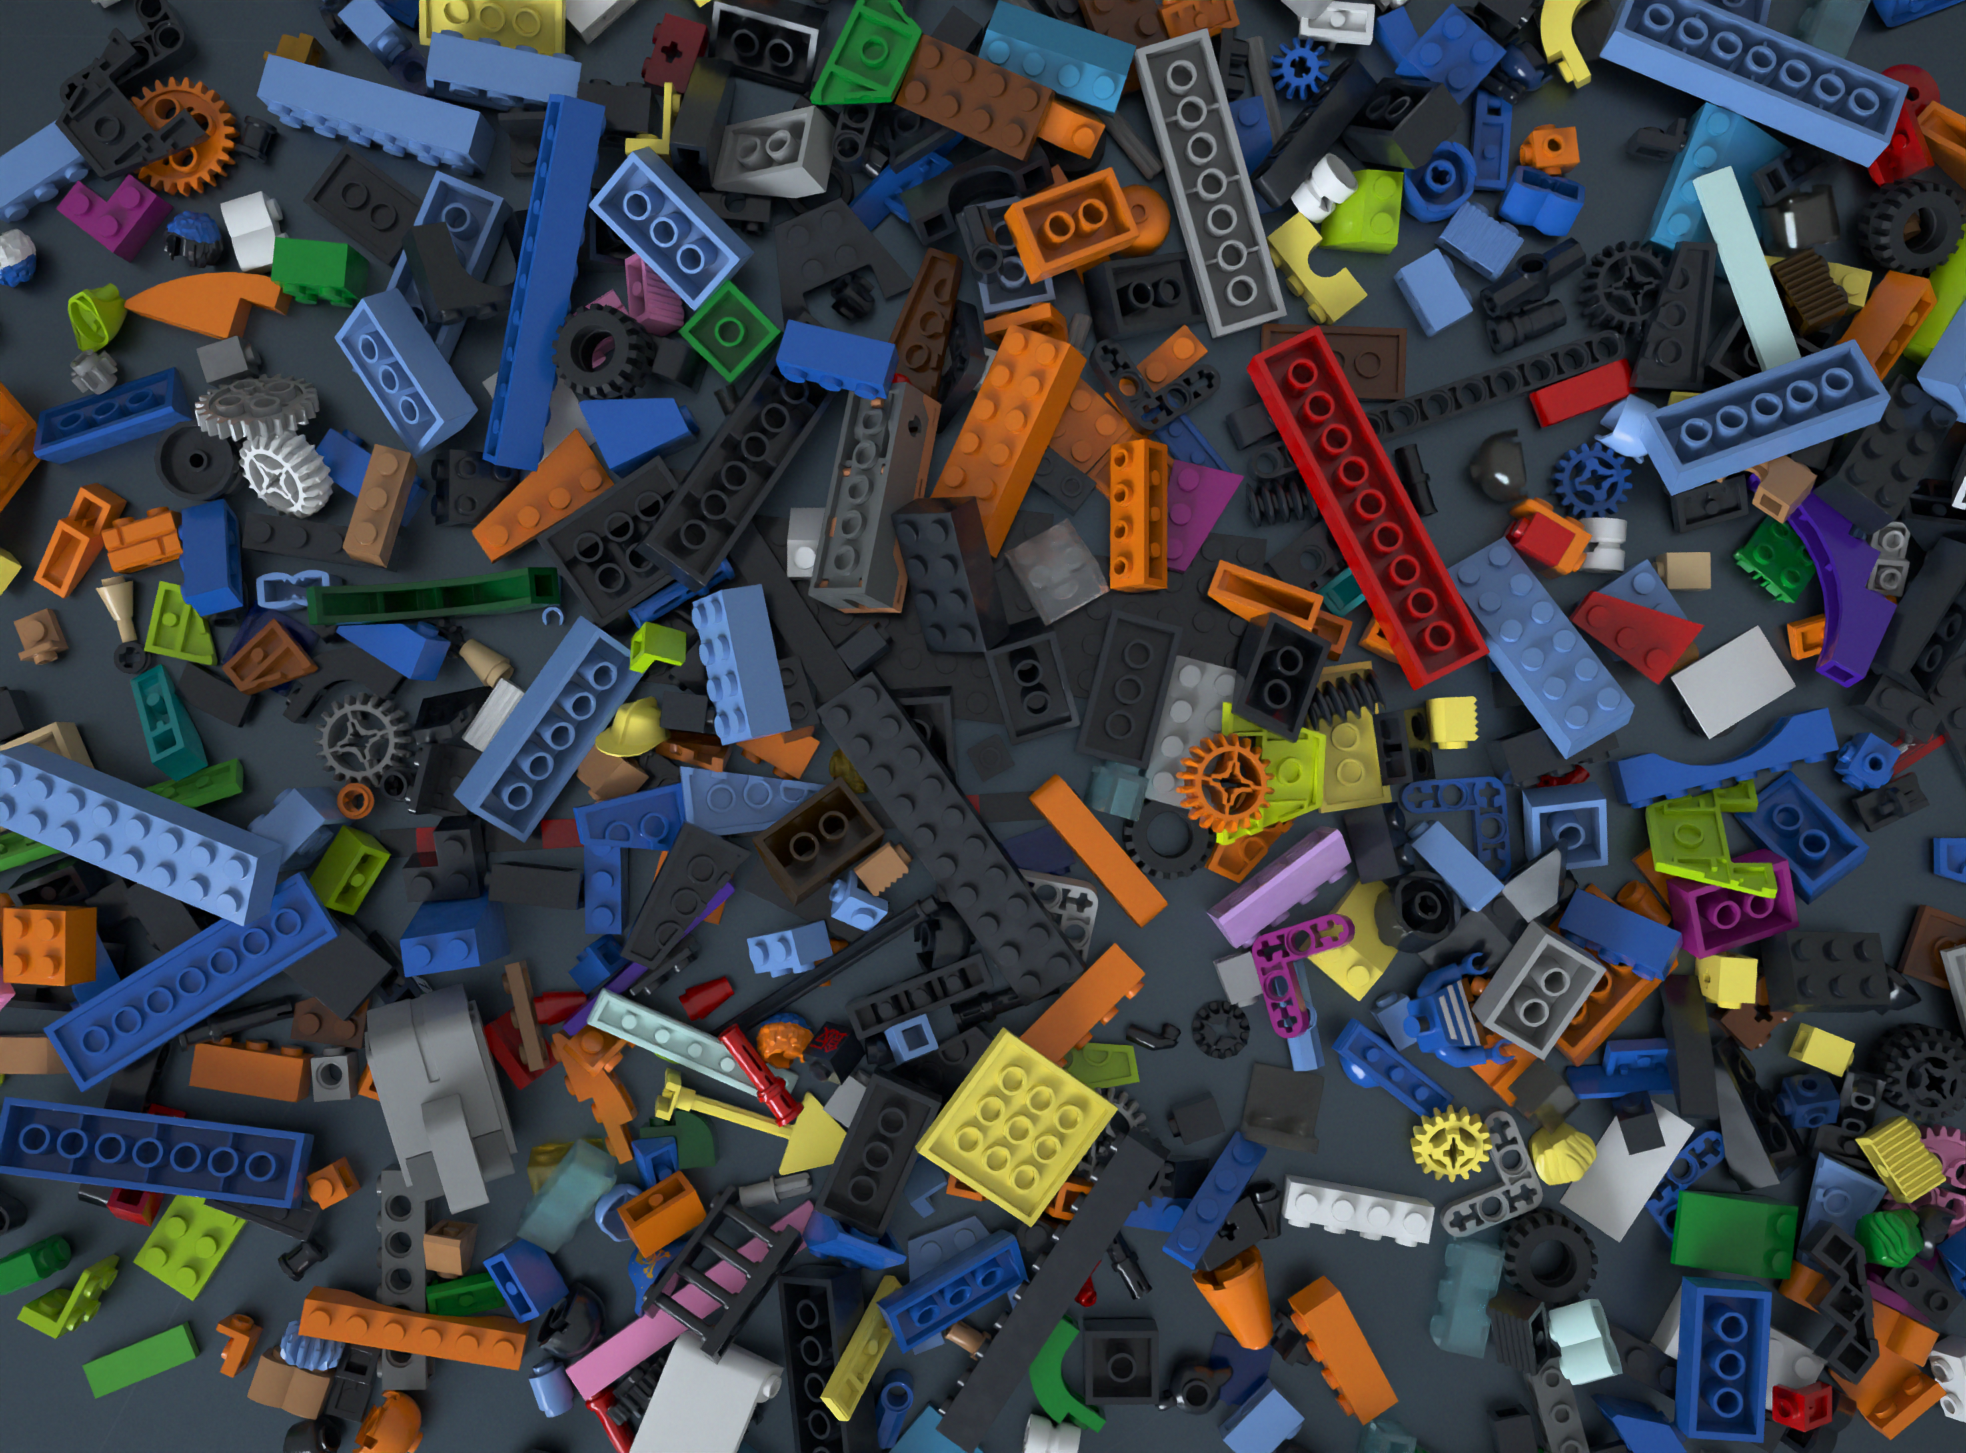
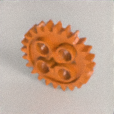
[131,77,240,197]

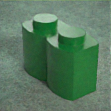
[0,1234,71,1295]

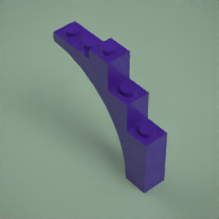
[1745,471,1897,688]

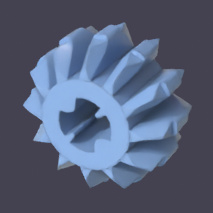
[280,1319,345,1371]

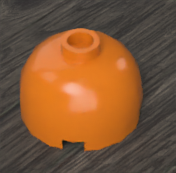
[1115,184,1171,259]
[353,1390,423,1453]

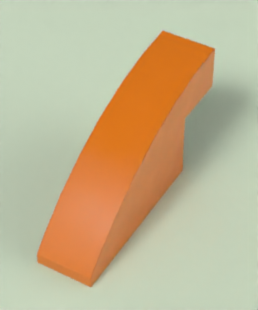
[1917,100,1966,191]
[124,272,293,340]
[1208,560,1353,662]

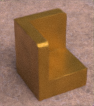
[263,32,325,67]

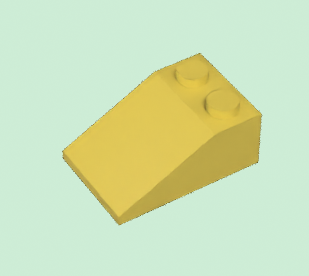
[1299,877,1399,1001]

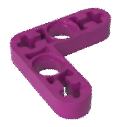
[1252,914,1355,1038]

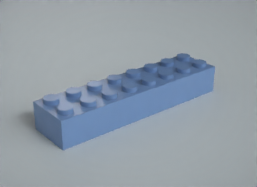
[1599,0,1909,167]
[0,742,284,926]

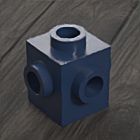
[1777,1072,1841,1129]

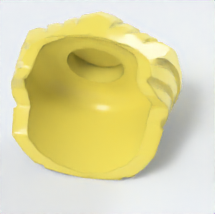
[1528,1121,1597,1186]

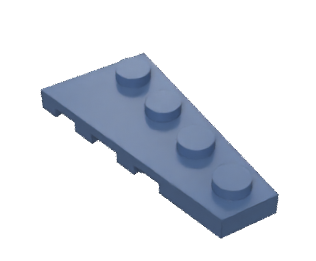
[680,766,827,836]

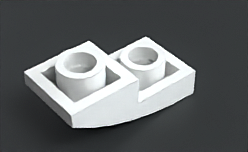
[1865,519,1910,597]

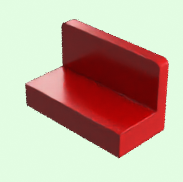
[483,1007,559,1090]

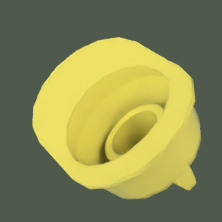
[595,696,671,757]

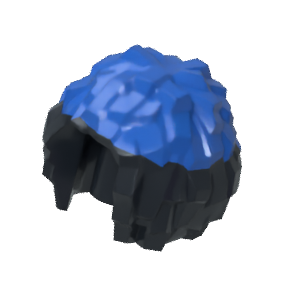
[163,210,224,269]

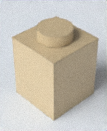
[1652,552,1711,592]

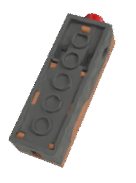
[808,373,942,613]

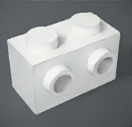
[1929,1334,1966,1423]

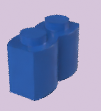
[1498,166,1585,236]

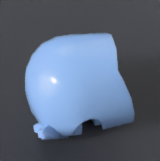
[1594,393,1658,464]

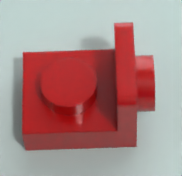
[1772,1381,1832,1432]

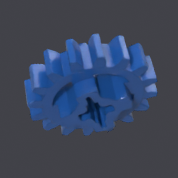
[1550,442,1632,519]

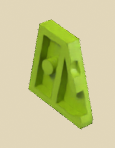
[144,581,217,666]

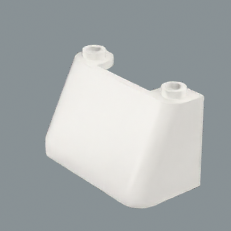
[629,1331,784,1453]

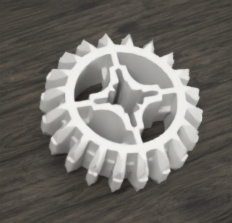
[239,429,334,519]

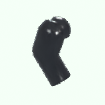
[1126,1023,1181,1051]

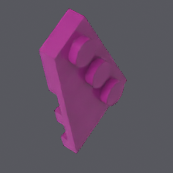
[1167,459,1245,574]

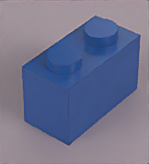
[483,1230,570,1324]

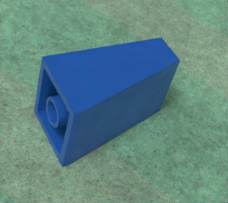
[399,889,511,977]

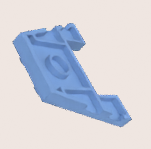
[908,1213,1031,1355]

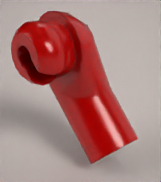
[1537,764,1590,788]

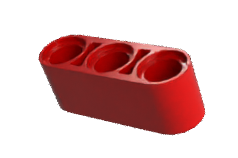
[1529,358,1640,429]

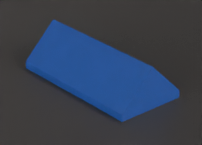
[33,367,194,465]
[876,1229,1028,1354]

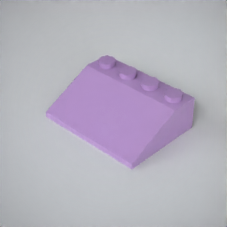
[1206,826,1352,949]

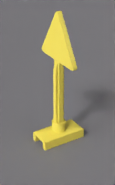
[655,1067,847,1175]

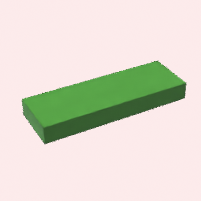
[82,1321,201,1399]

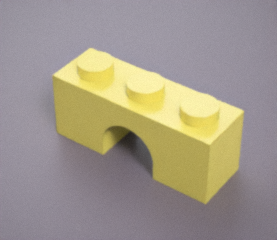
[1266,211,1368,326]

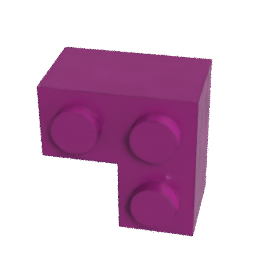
[56,174,174,263]

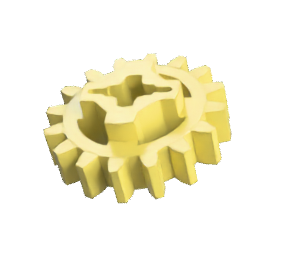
[1410,1105,1492,1182]

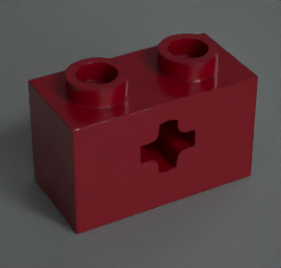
[641,13,710,100]

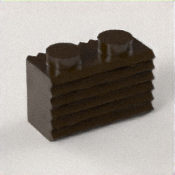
[1769,247,1849,338]

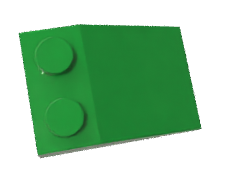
[1671,1190,1798,1279]

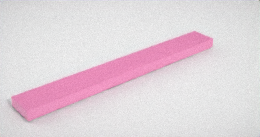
[565,1199,814,1401]

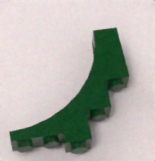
[306,567,560,625]

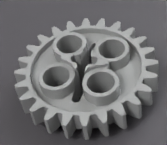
[194,374,320,441]

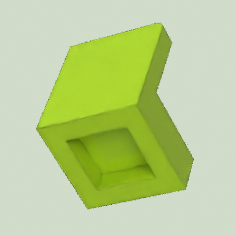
[630,621,686,673]

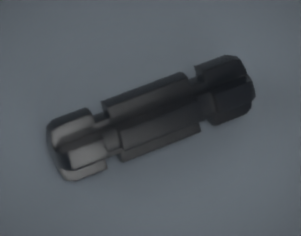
[1480,67,1526,106]

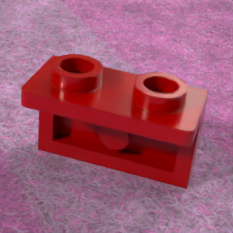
[1868,100,1935,187]

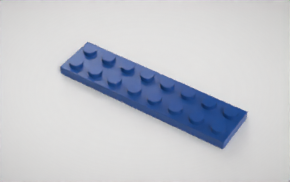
[43,871,341,1092]

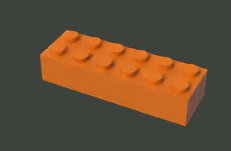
[930,324,1087,558]

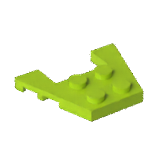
[1645,779,1778,898]

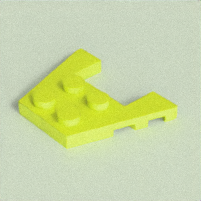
[1216,702,1326,845]

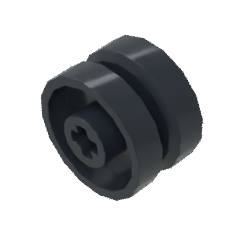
[154,420,248,502]

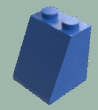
[578,398,700,479]

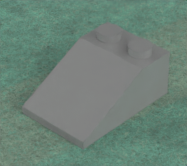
[712,105,836,198]

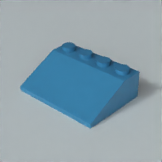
[1641,102,1788,281]

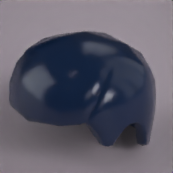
[1500,37,1554,91]

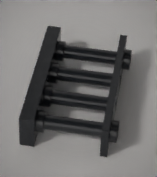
[641,1184,804,1364]

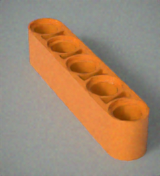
[1028,773,1168,929]

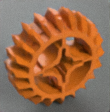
[1175,733,1275,833]

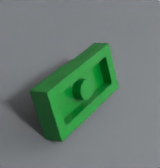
[426,1272,505,1317]

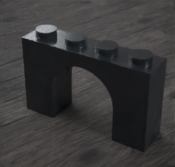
[401,209,574,326]

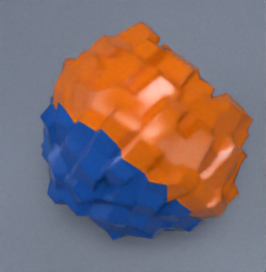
[756,1012,814,1069]

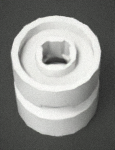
[1291,153,1359,223]
[1577,518,1627,573]
[1021,1414,1081,1453]

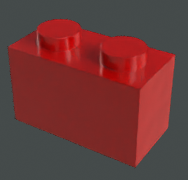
[1503,512,1575,572]

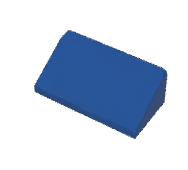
[631,1136,682,1192]

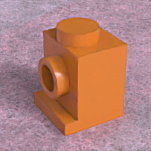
[306,1156,361,1210]

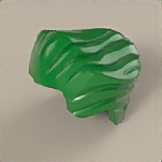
[1854,1208,1924,1268]

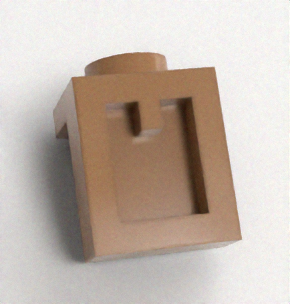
[14,608,69,665]

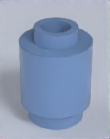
[528,1358,574,1418]

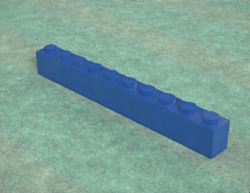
[482,94,606,472]

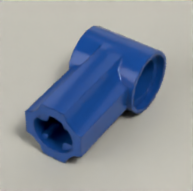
[875,1369,915,1449]

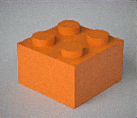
[3,904,97,986]

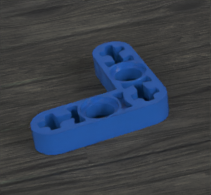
[1398,776,1511,880]
[1644,1128,1725,1243]

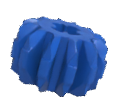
[1269,37,1331,100]

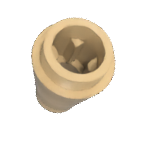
[459,638,514,689]

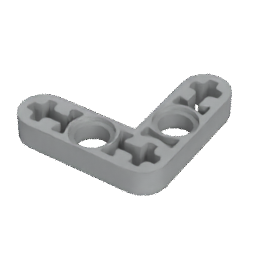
[1018,868,1098,983]
[1440,1108,1543,1237]

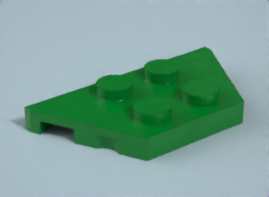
[810,0,923,105]

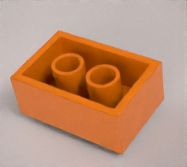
[1003,167,1140,284]

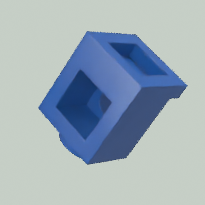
[568,934,631,995]

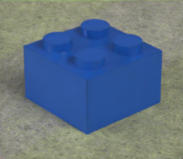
[1394,3,1507,106]

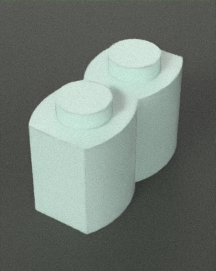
[1547,1299,1623,1385]

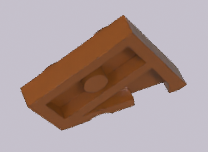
[222,618,318,696]
[656,729,733,773]

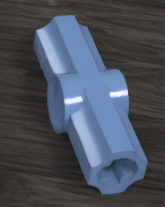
[1275,959,1325,1072]

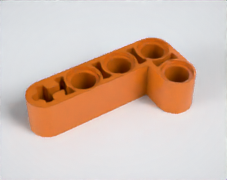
[1777,1259,1939,1367]

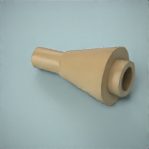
[96,575,137,643]

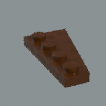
[888,247,964,401]

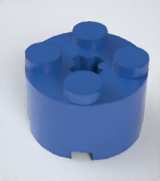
[1400,141,1477,223]

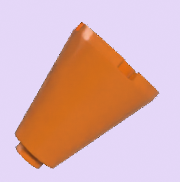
[1192,1245,1274,1350]

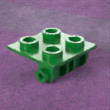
[1732,514,1816,604]

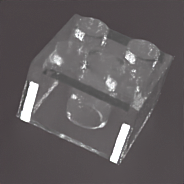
[1004,518,1110,626]

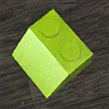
[1319,169,1404,255]

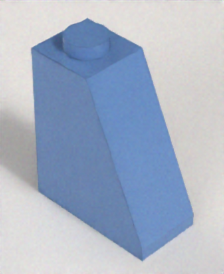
[1408,820,1505,912]

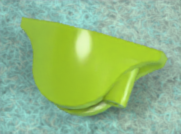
[68,283,128,352]

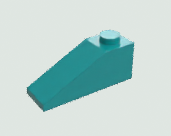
[130,664,208,782]

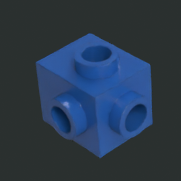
[1834,732,1901,791]

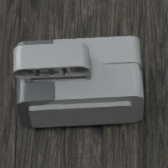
[364,983,518,1214]

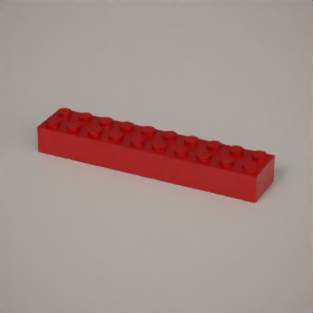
[1246,325,1490,691]

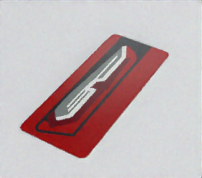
[1891,727,1946,778]

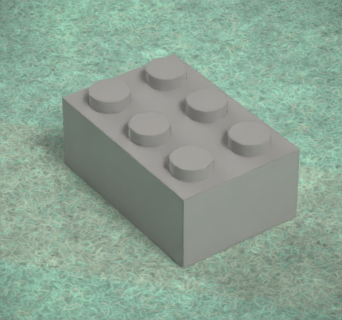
[1471,919,1607,1060]

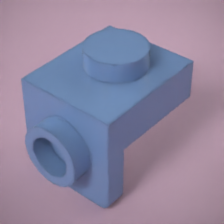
[829,870,888,932]

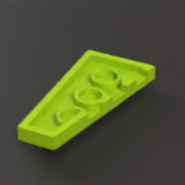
[993,1036,1140,1090]

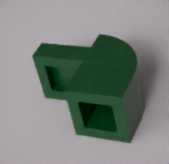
[640,1108,720,1169]

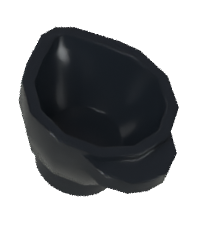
[1874,962,1922,1016]

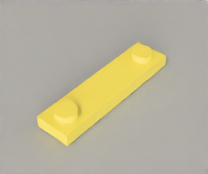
[820,1276,902,1421]

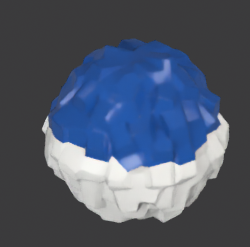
[0,229,37,288]

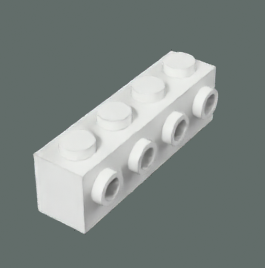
[1281,1174,1435,1247]

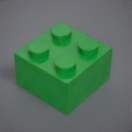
[271,237,369,307]
[678,279,784,384]

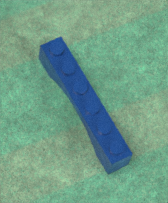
[1607,707,1839,809]

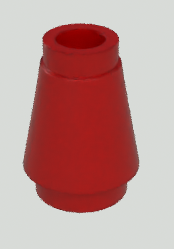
[678,975,735,1022]
[534,991,587,1027]

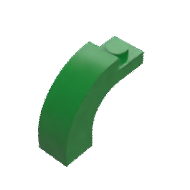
[1029,1313,1106,1433]

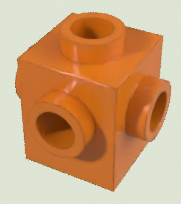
[1520,124,1580,177]

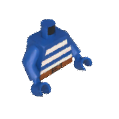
[1403,952,1515,1068]

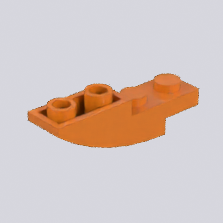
[551,1029,639,1164]

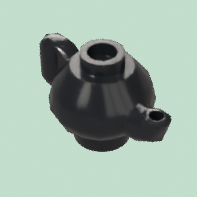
[1155,1361,1234,1416]

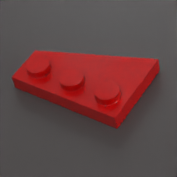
[1569,590,1704,685]

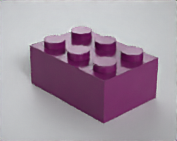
[1666,848,1800,959]

